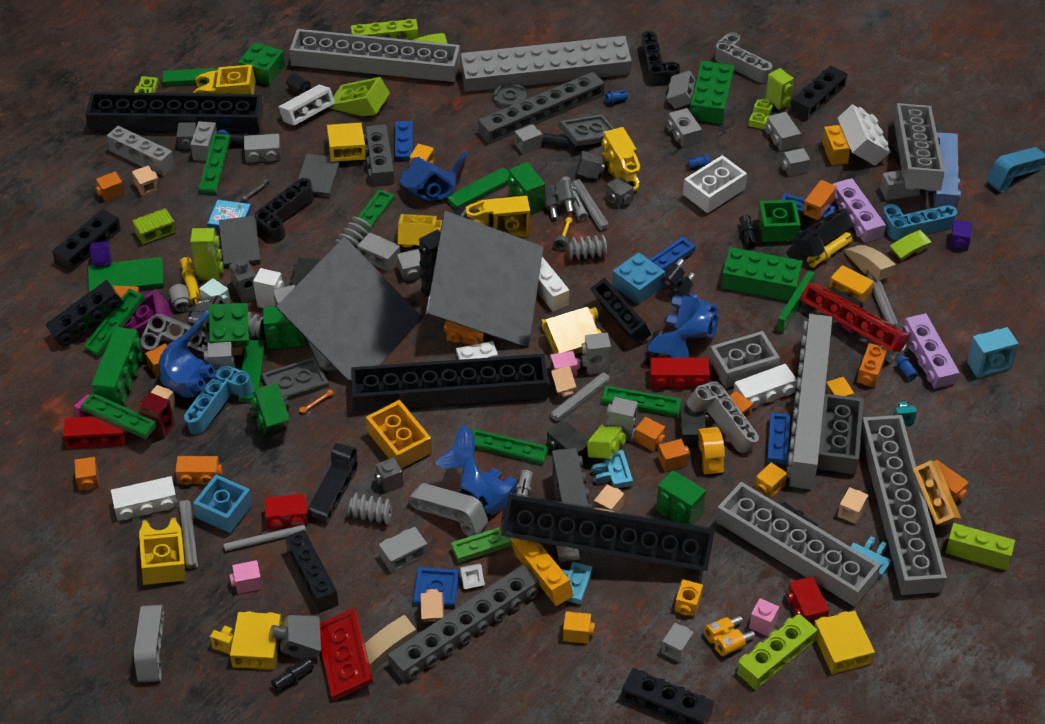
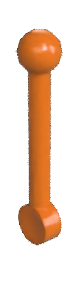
[299,390,334,415]

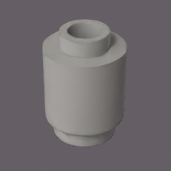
[169,284,190,312]

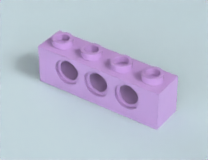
[833,178,886,243]
[901,313,960,389]

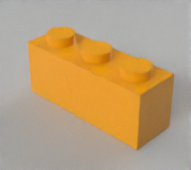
[913,460,961,527]

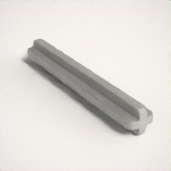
[572,179,609,231]
[867,272,898,328]
[551,372,610,422]
[179,500,198,569]

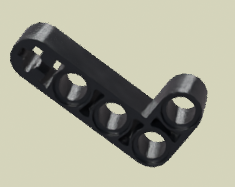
[641,31,680,86]
[255,178,314,241]
[792,208,852,257]
[307,442,358,523]

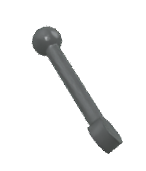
[241,179,270,202]

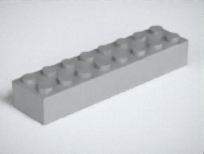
[894,103,945,191]
[716,482,881,607]

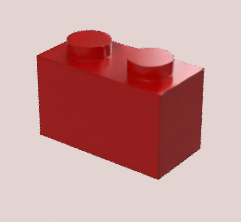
[265,494,308,529]
[786,576,829,626]

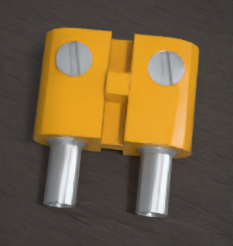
[703,616,755,656]

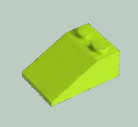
[328,77,390,116]

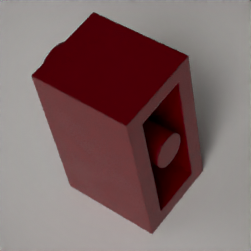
[139,392,175,439]

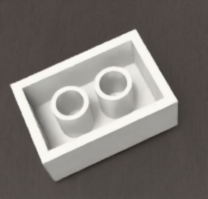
[838,104,890,166]
[683,155,747,213]

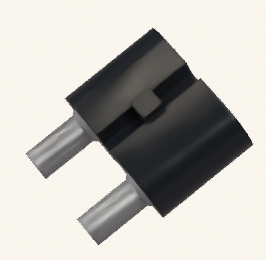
[660,259,695,298]

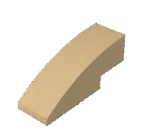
[844,245,896,280]
[365,615,416,670]

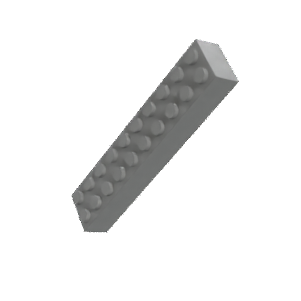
[290,29,460,82]
[461,36,632,92]
[786,314,832,490]
[861,415,947,595]

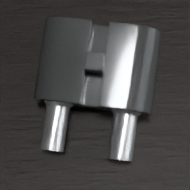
[545,180,575,220]

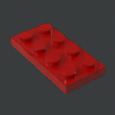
[320,608,374,700]

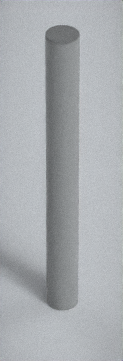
[224,525,306,552]

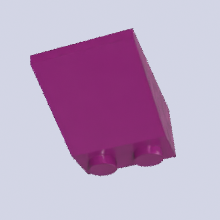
[123,289,173,339]

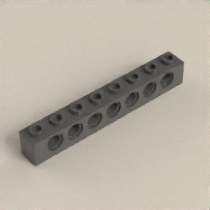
[478,72,604,144]
[388,564,539,683]

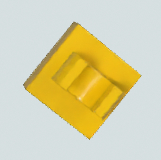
[210,626,234,655]

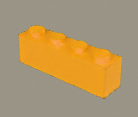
[510,538,574,606]

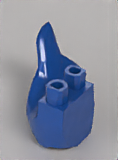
[399,151,468,201]
[647,295,719,358]
[158,310,216,398]
[435,424,517,518]

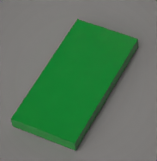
[88,257,164,292]

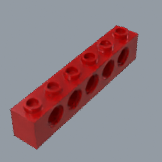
[800,283,909,352]

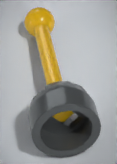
[553,217,572,251]

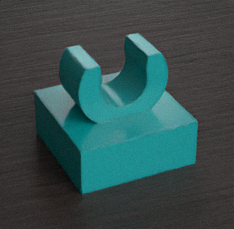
[894,401,917,425]

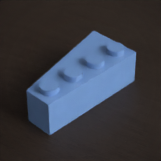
[933,132,961,208]

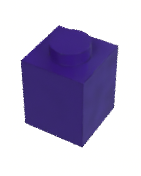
[950,220,972,250]
[90,241,112,266]

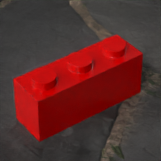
[650,358,710,388]
[63,416,127,449]

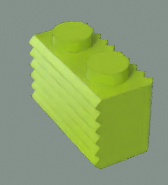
[765,68,794,110]
[133,208,176,245]
[587,425,626,459]

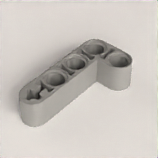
[715,32,772,83]
[141,314,210,352]
[686,382,759,454]
[408,483,488,537]
[134,605,164,683]

